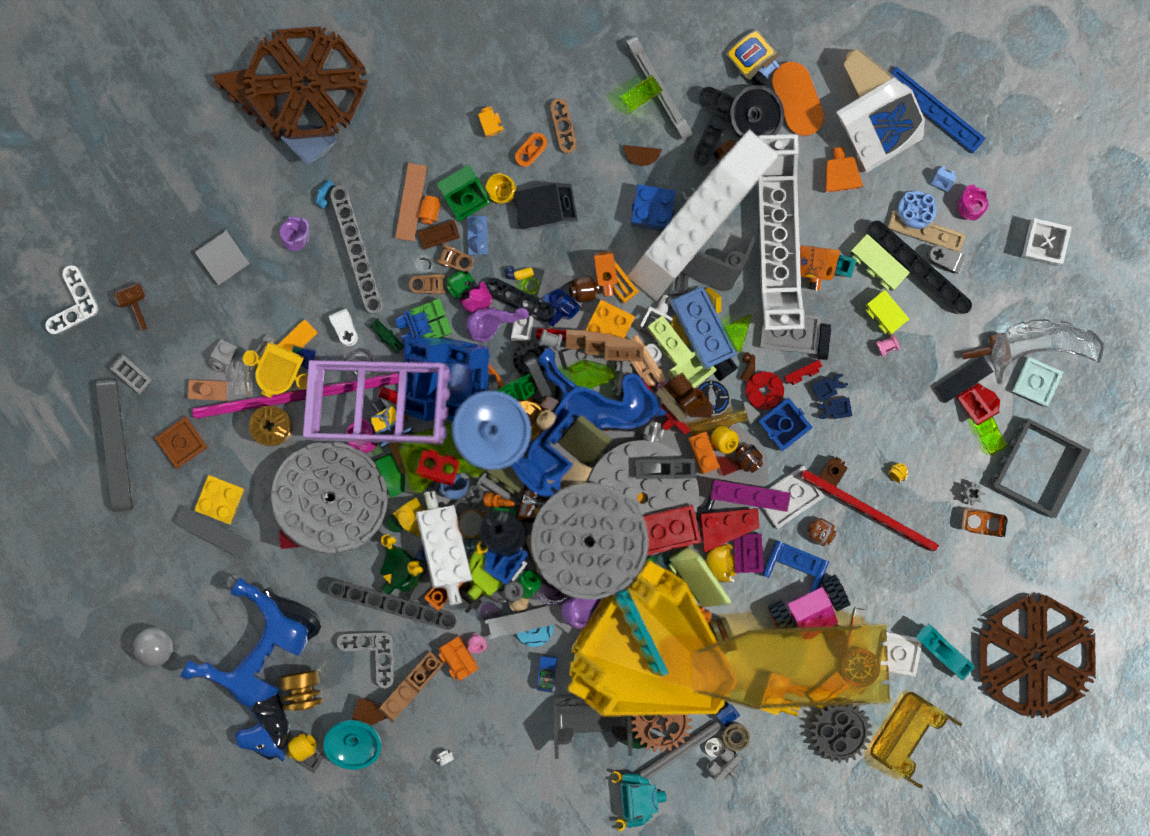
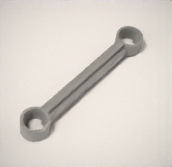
[625,36,693,140]

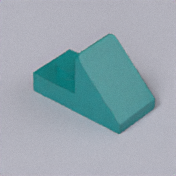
[834,255,857,278]

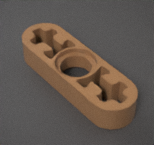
[551,99,577,154]

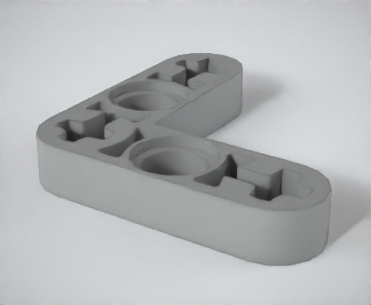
[337,632,394,688]

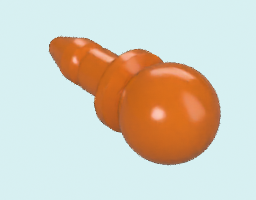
[482,492,515,508]

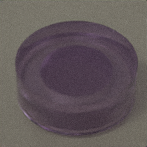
[480,602,500,620]

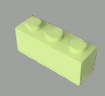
[850,234,910,291]

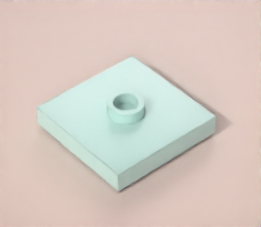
[1012,356,1063,407]

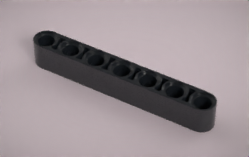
[866,220,972,315]

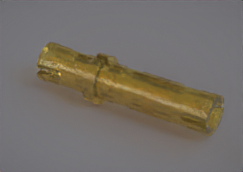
[689,409,748,436]

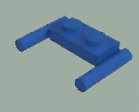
[762,540,830,593]

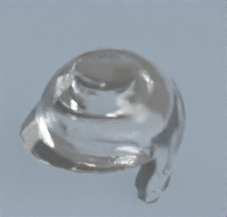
[344,347,377,381]

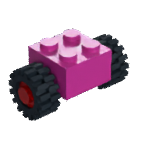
[768,574,851,639]

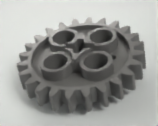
[809,700,872,763]

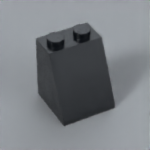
[514,183,578,230]

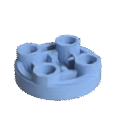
[898,191,937,229]

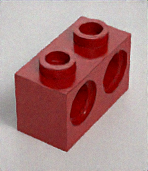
[416,449,460,487]

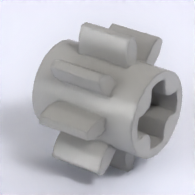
[640,422,665,442]
[960,482,985,505]

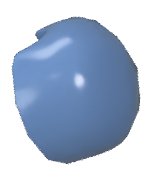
[439,473,469,500]

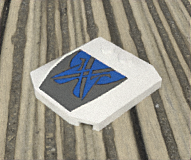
[836,77,925,173]

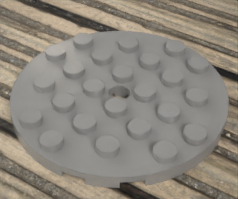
[587,440,699,556]
[271,442,387,554]
[531,483,648,599]

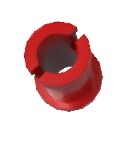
[379,386,398,406]

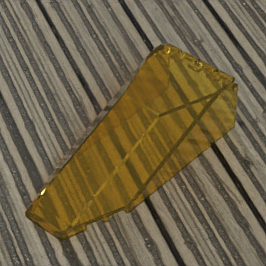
[691,624,891,709]

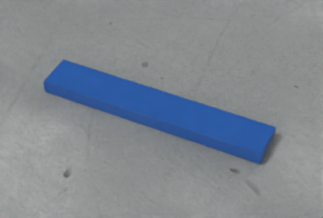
[891,66,986,154]

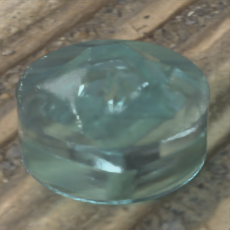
[654,551,670,569]

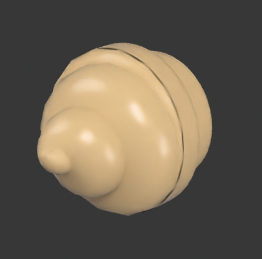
[509,598,529,614]

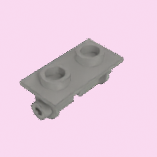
[610,361,633,396]

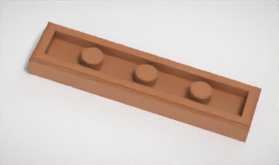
[395,163,427,242]

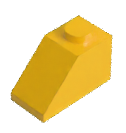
[393,498,426,538]

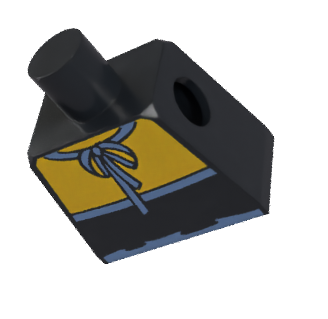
[370,399,414,448]

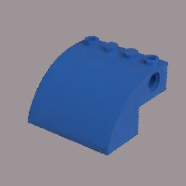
[404,337,490,421]

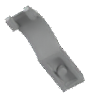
[485,602,565,639]

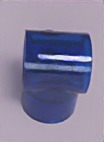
[548,289,580,327]

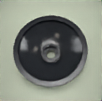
[729,85,784,138]

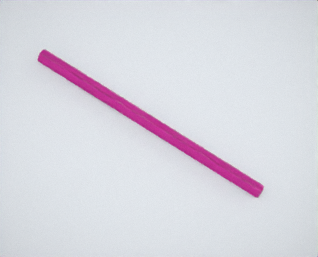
[192,373,399,419]

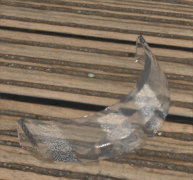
[992,319,1104,384]

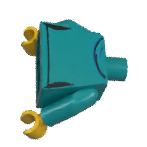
[611,771,667,831]

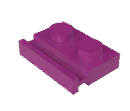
[734,534,764,573]

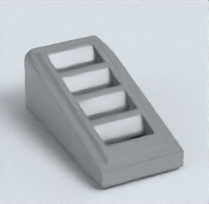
[110,354,152,394]

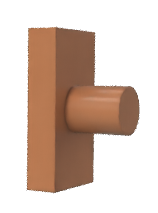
[188,380,228,401]

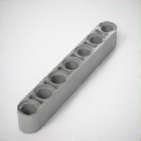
[331,186,383,314]

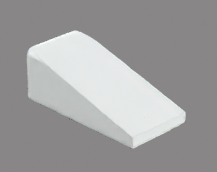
[511,303,535,344]

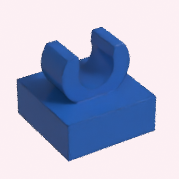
[717,701,741,727]

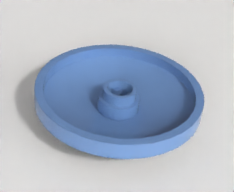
[452,391,531,470]

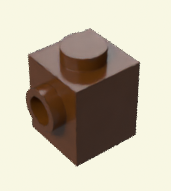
[818,457,848,487]

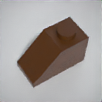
[352,697,387,726]

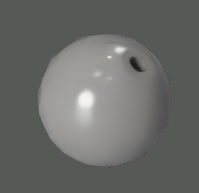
[133,627,173,667]

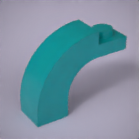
[916,623,975,681]

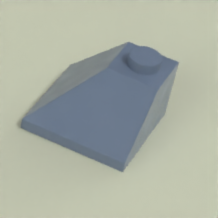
[281,125,338,165]

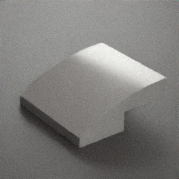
[195,230,250,285]

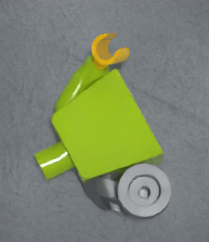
[466,540,524,603]

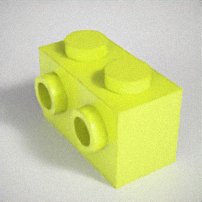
[865,290,909,335]

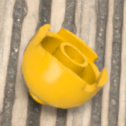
[704,544,736,583]

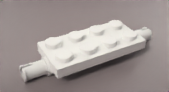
[416,491,472,606]

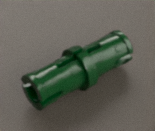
[369,318,405,354]

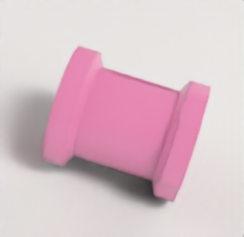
[876,334,900,357]

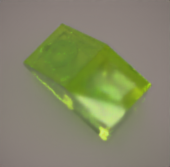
[620,75,663,115]
[567,359,615,390]

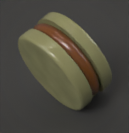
[710,617,737,655]

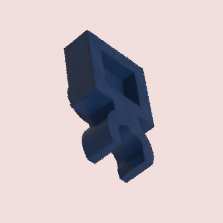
[812,374,848,403]
[817,397,853,419]

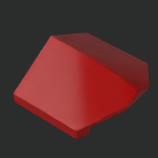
[956,383,1000,426]

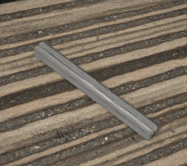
[639,721,722,779]

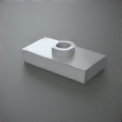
[562,349,604,371]

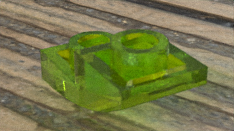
[973,417,1007,456]

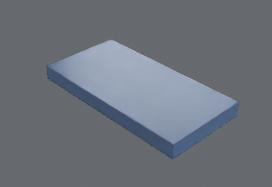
[670,286,737,370]

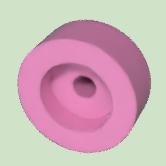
[467,633,487,654]

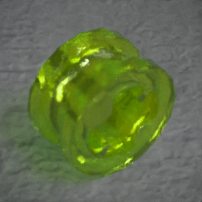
[522,277,539,295]

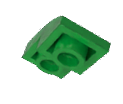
[496,374,537,401]
[374,453,405,498]

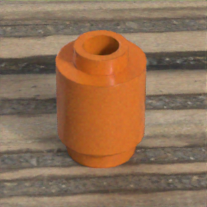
[418,196,441,225]

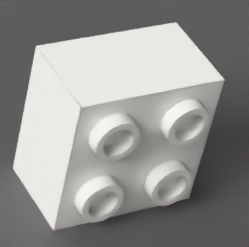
[1022,218,1072,266]

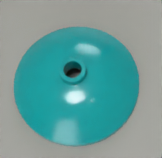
[324,720,382,770]

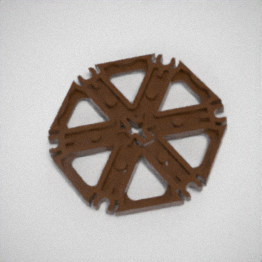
[243,26,368,140]
[979,594,1096,718]

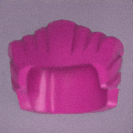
[957,185,989,221]
[460,281,493,312]
[346,419,378,453]

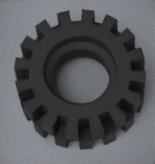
[513,342,545,376]

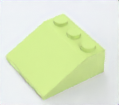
[668,546,731,607]

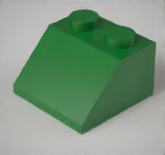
[437,164,492,222]

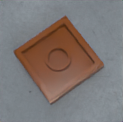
[154,416,208,469]

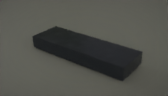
[935,356,994,403]

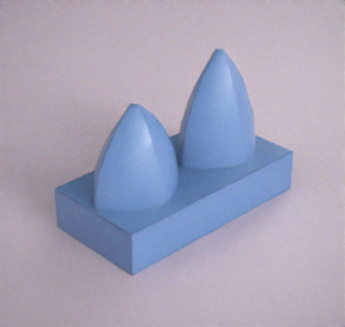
[467,216,488,255]

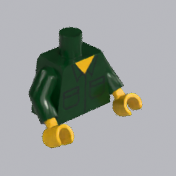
[380,534,427,595]

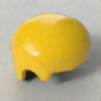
[485,173,516,204]

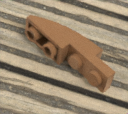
[378,652,444,722]

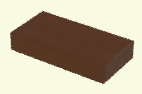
[418,220,460,250]

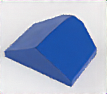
[485,548,529,585]

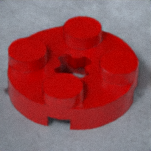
[746,371,784,410]

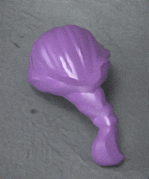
[466,307,529,343]
[561,597,602,629]

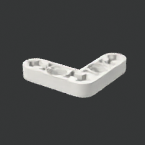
[46,265,99,334]

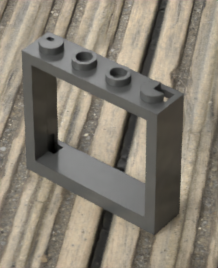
[991,418,1090,518]

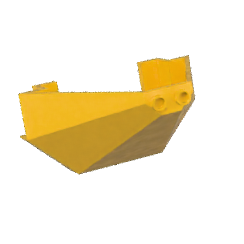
[568,560,737,715]

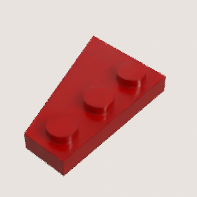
[700,508,760,553]

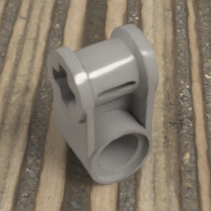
[927,246,966,274]

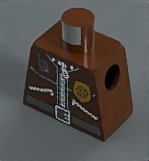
[516,484,553,523]

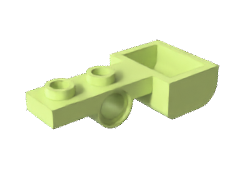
[647,315,717,388]

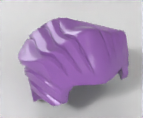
[280,217,310,251]

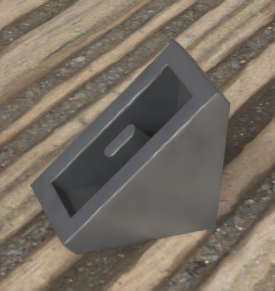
[538,269,573,299]

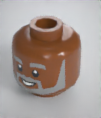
[807,518,837,546]

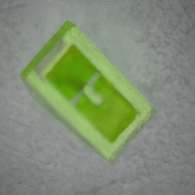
[724,314,752,353]

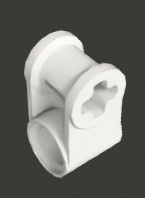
[329,308,358,347]

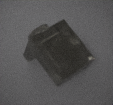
[458,582,483,613]

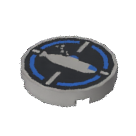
[696,379,731,418]

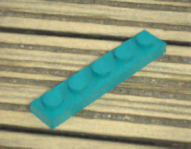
[614,589,669,677]

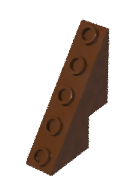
[213,69,283,142]

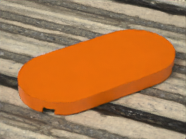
[772,62,824,136]

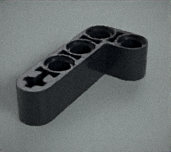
[693,86,733,166]

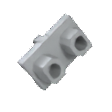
[706,747,742,784]

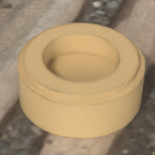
[537,410,556,430]

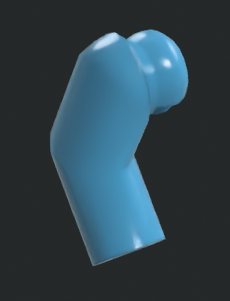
[315,180,335,209]

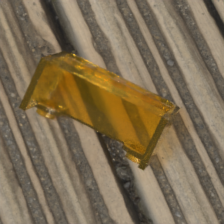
[870,692,963,789]

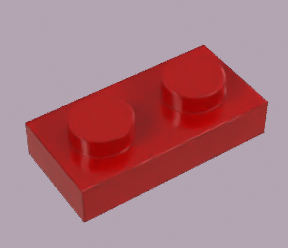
[783,360,823,385]

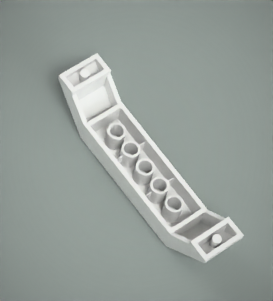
[627,130,779,301]
[757,134,804,330]

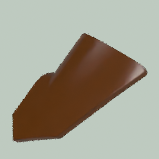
[655,372,713,418]

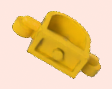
[243,342,308,398]

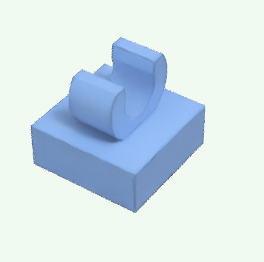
[931,166,957,192]

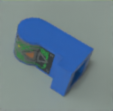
[537,655,558,693]

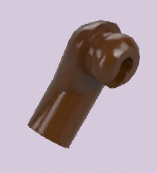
[740,352,756,382]

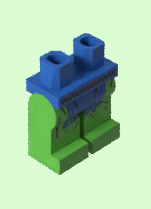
[395,298,452,345]

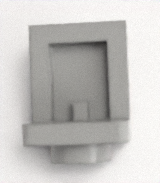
[208,339,238,373]

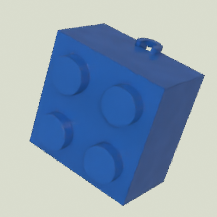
[631,184,676,231]
[757,397,813,451]

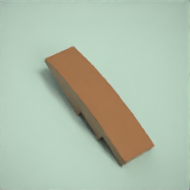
[566,329,644,361]

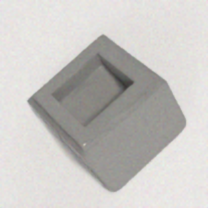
[742,402,760,425]

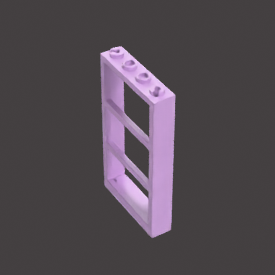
[303,361,451,444]

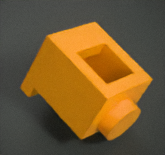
[478,106,504,138]

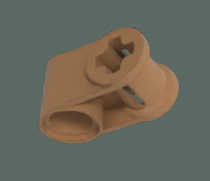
[436,244,475,273]
[409,274,446,295]

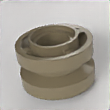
[722,723,750,751]

